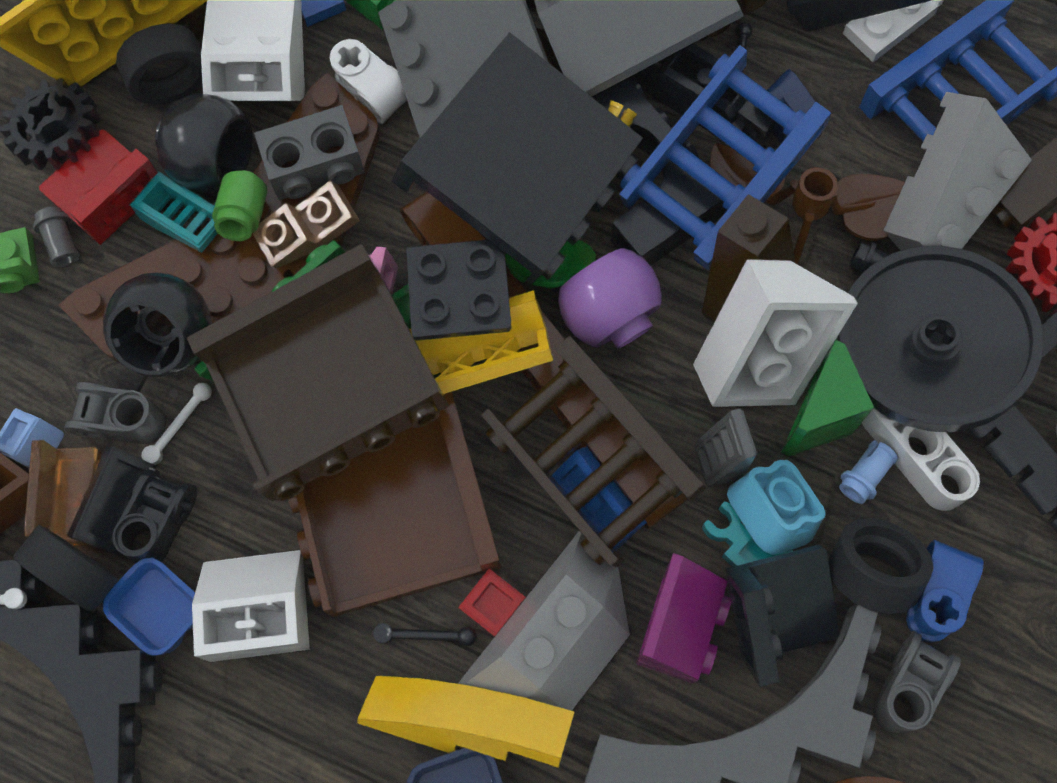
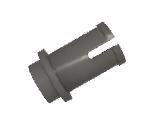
[33,206,80,268]

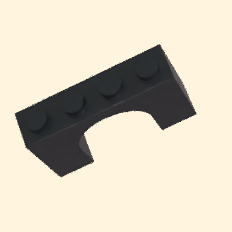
[592,76,725,266]

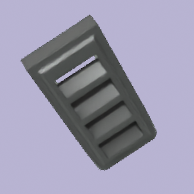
[695,408,757,487]

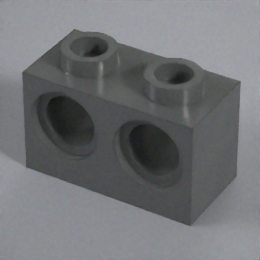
[254,105,365,200]

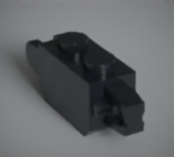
[632,43,776,145]

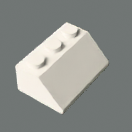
[693,260,858,407]

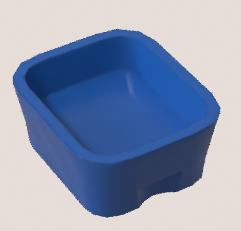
[103,558,195,656]

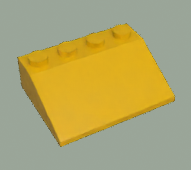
[0,0,207,87]

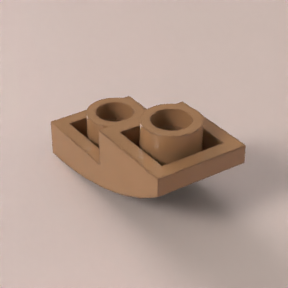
[253,181,360,269]

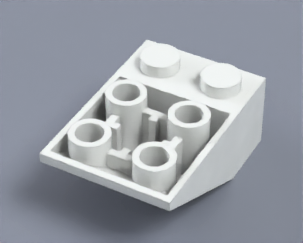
[201,0,305,101]

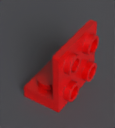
[39,129,157,245]

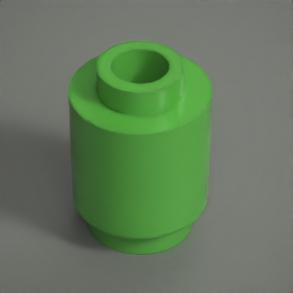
[212,170,268,241]

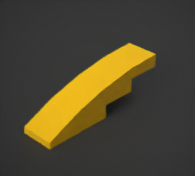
[357,676,574,767]

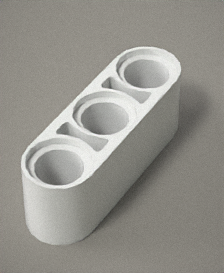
[862,408,980,511]

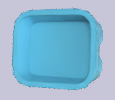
[727,460,825,555]

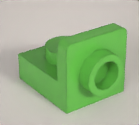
[0,227,40,293]

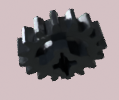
[0,78,101,170]

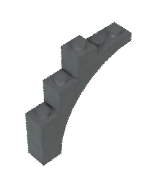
[584,604,882,783]

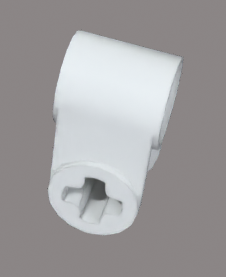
[330,39,407,124]

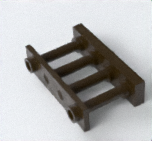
[481,336,707,567]

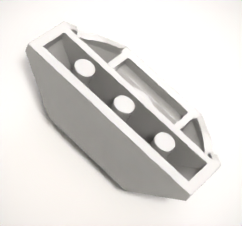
[458,531,630,711]

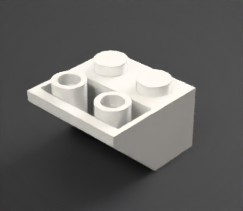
[192,550,310,662]

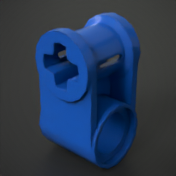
[906,540,984,643]

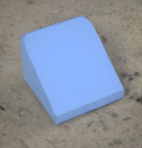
[0,408,64,473]

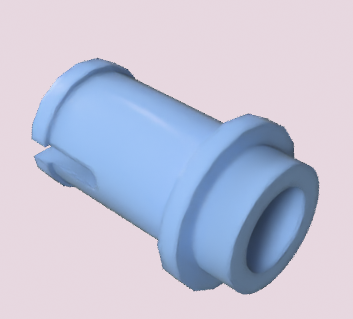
[839,440,898,504]

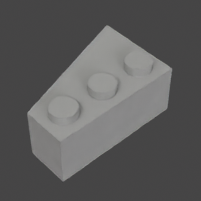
[883,92,1032,251]

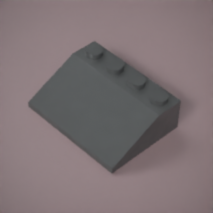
[378,0,549,138]
[534,0,744,97]

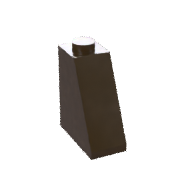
[702,194,796,323]

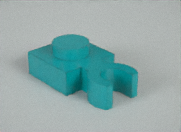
[702,501,793,567]

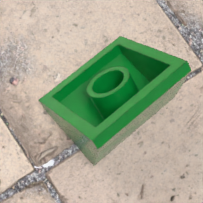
[781,340,874,456]

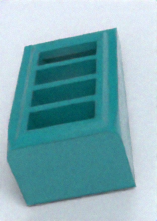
[130,172,218,253]

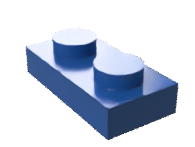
[551,446,647,550]

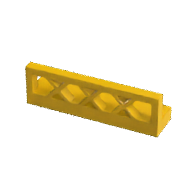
[409,290,553,394]

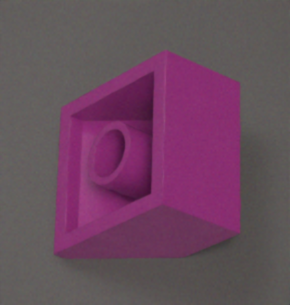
[636,553,731,684]

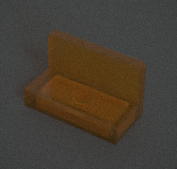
[24,440,101,546]

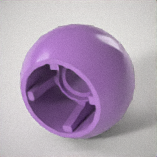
[558,248,662,349]

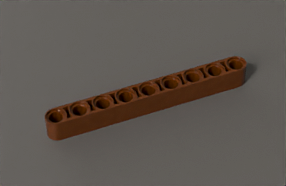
[400,191,688,529]

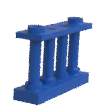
[859,0,1057,141]
[619,45,831,271]

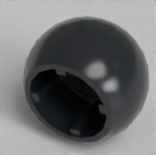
[155,93,253,193]
[103,272,212,377]

